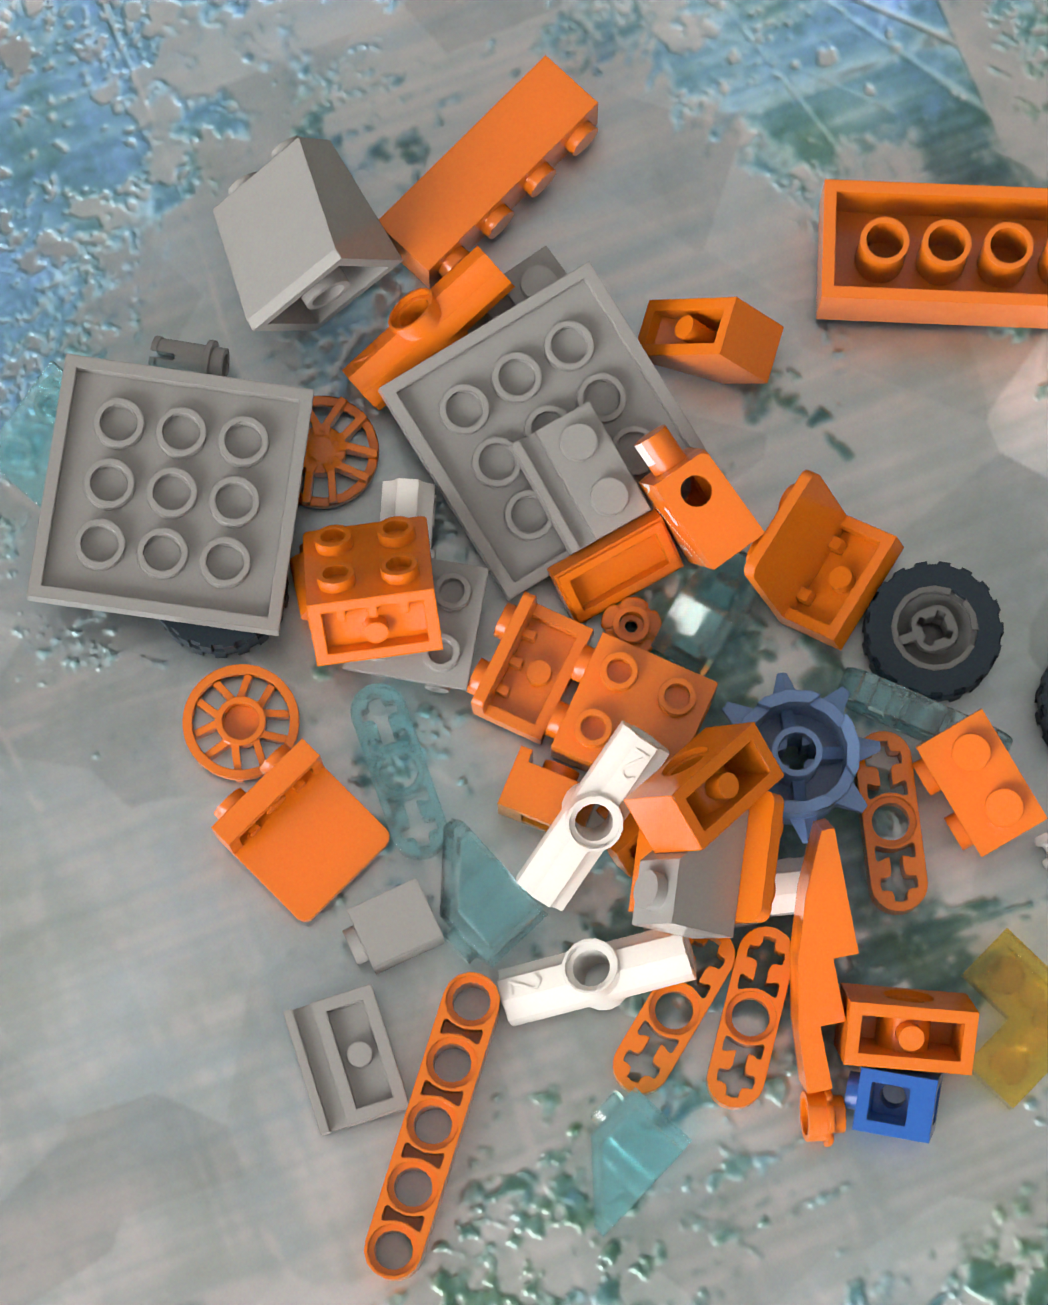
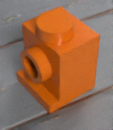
[497,745,595,832]

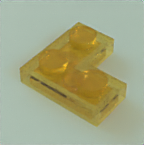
[961,928,1048,1110]

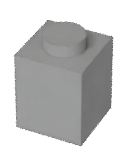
[342,878,445,975]

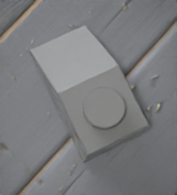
[632,809,749,939]

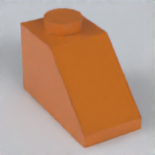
[638,297,784,384]

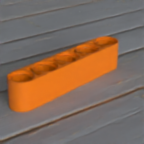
[364,972,501,1281]

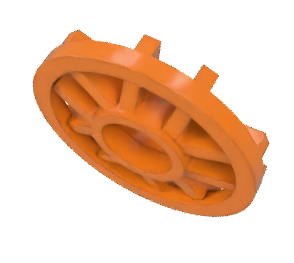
[298,396,379,509]
[182,664,300,782]

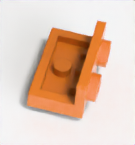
[466,591,594,745]
[912,708,1048,857]

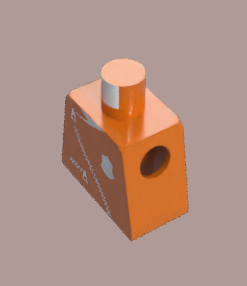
[634,424,765,570]

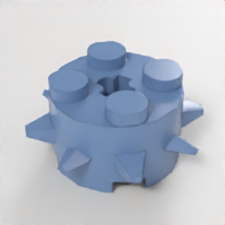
[722,673,881,843]

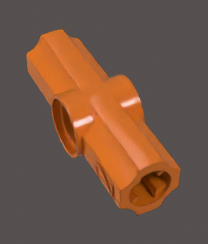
[342,245,515,411]

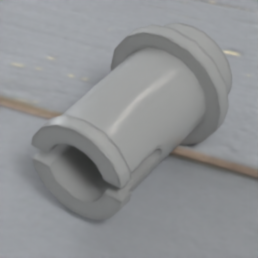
[148,336,230,377]

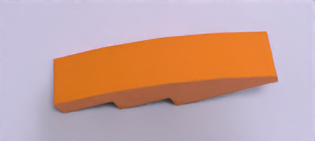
[790,818,859,1094]

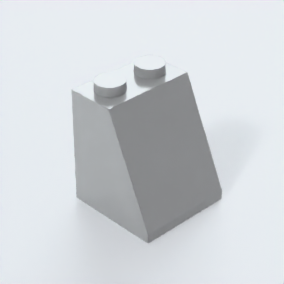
[213,136,403,331]

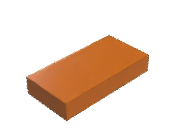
[547,509,684,624]

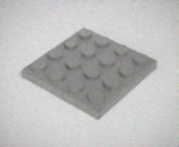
[378,261,709,601]
[27,353,314,636]

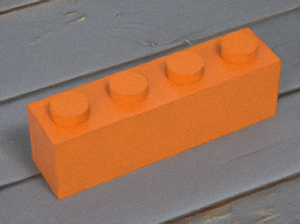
[379,55,598,289]

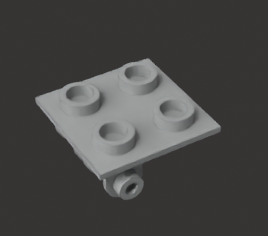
[343,558,489,693]

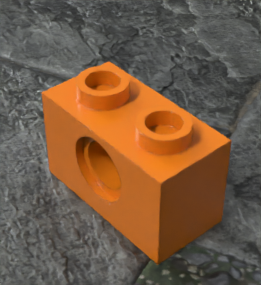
[624,722,785,854]
[834,983,979,1075]

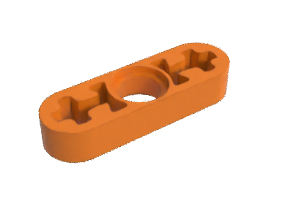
[854,731,928,915]
[706,926,791,1110]
[613,938,735,1096]

